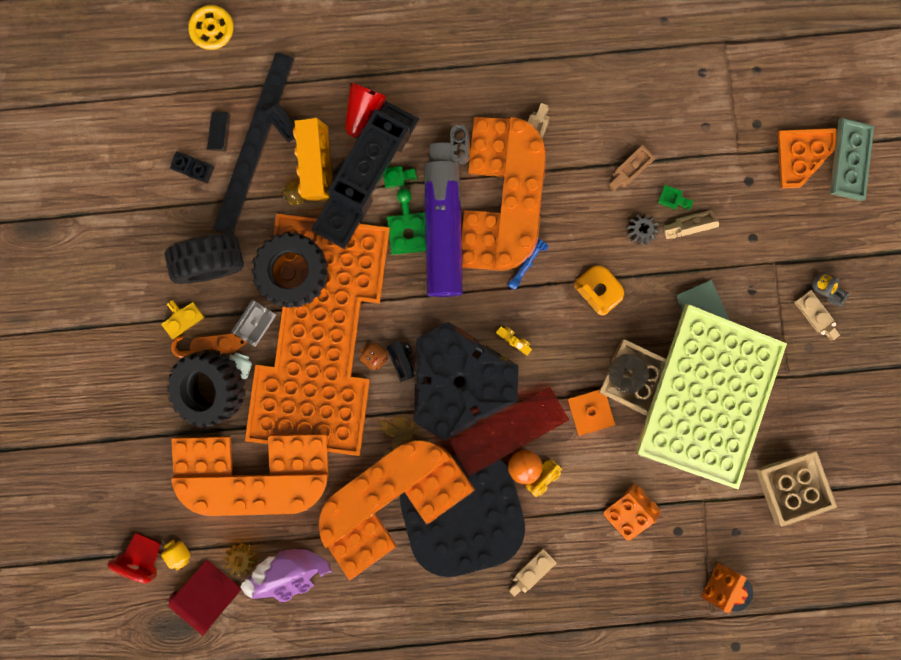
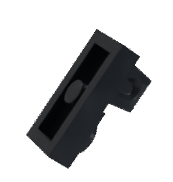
[264,102,298,143]
[386,341,415,383]

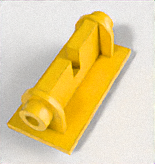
[525,459,562,497]

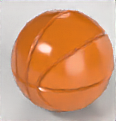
[508,450,542,484]

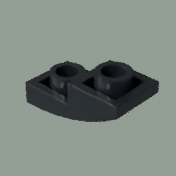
[169,151,215,184]

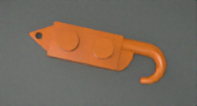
[171,333,248,358]

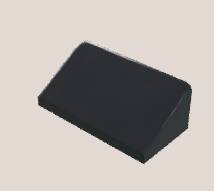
[207,112,231,152]

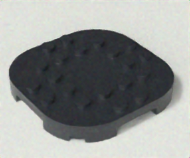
[400,450,525,577]

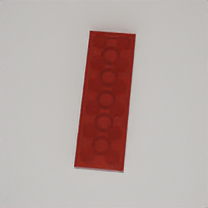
[449,387,569,477]

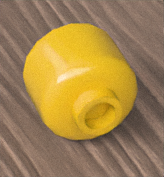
[161,540,191,570]

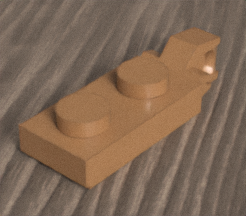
[608,145,656,192]

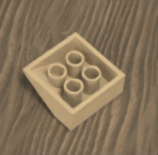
[599,340,667,416]
[755,451,837,527]

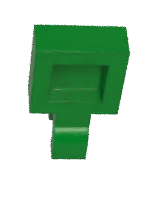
[384,166,417,189]
[658,185,694,211]

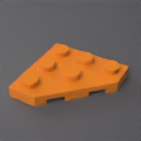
[777,128,837,189]

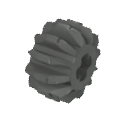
[626,213,659,246]

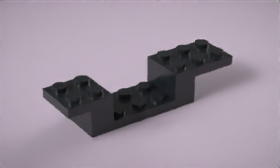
[311,101,419,250]

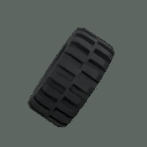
[251,232,329,308]
[164,234,244,284]
[167,349,246,427]

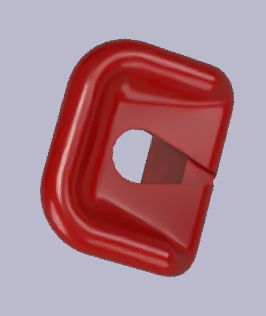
[107,533,162,584]

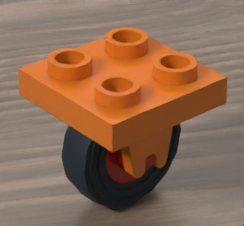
[701,562,753,613]

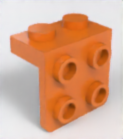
[603,483,661,541]

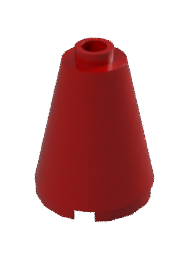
[344,83,387,138]

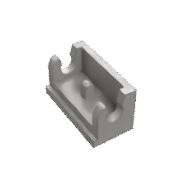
[231,300,276,347]

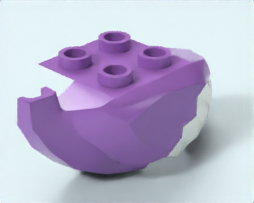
[240,549,332,602]

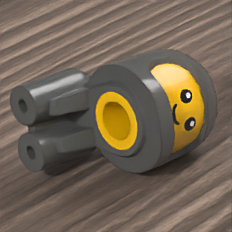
[812,272,850,307]

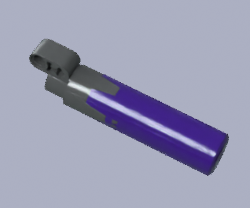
[424,125,470,297]

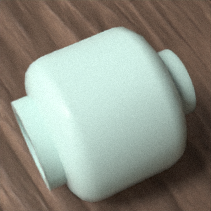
[229,352,252,379]

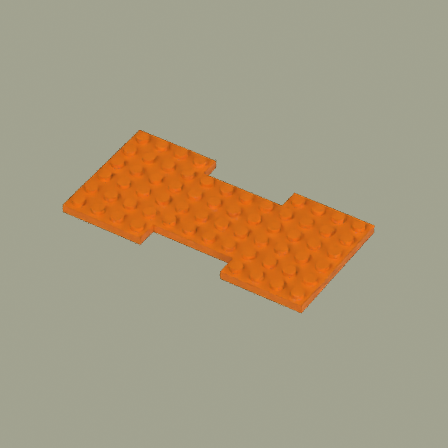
[245,213,390,456]

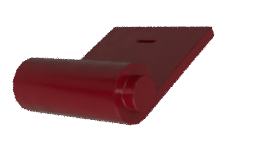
[167,560,242,636]

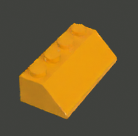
[293,118,333,201]

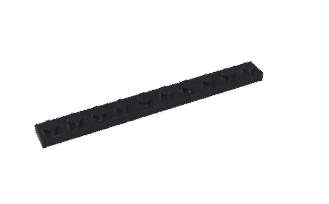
[213,52,295,234]

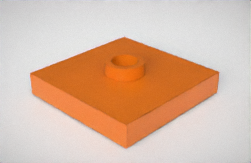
[567,389,615,436]

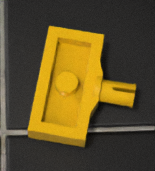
[161,300,205,340]
[496,326,532,356]

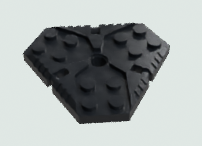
[414,322,519,441]

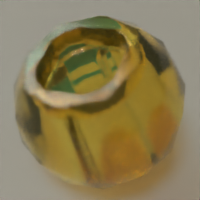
[282,182,305,206]

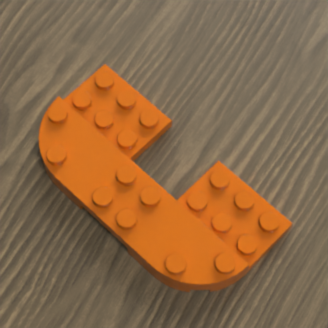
[462,117,546,271]
[171,433,329,516]
[319,441,475,580]

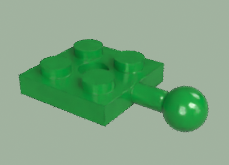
[387,189,426,255]

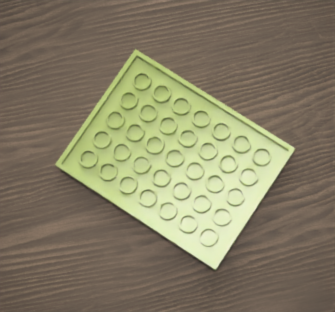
[635,305,787,489]

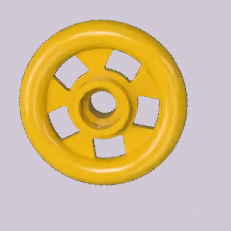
[188,5,233,50]

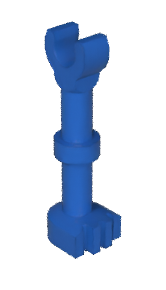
[507,238,549,290]

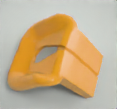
[574,265,624,316]

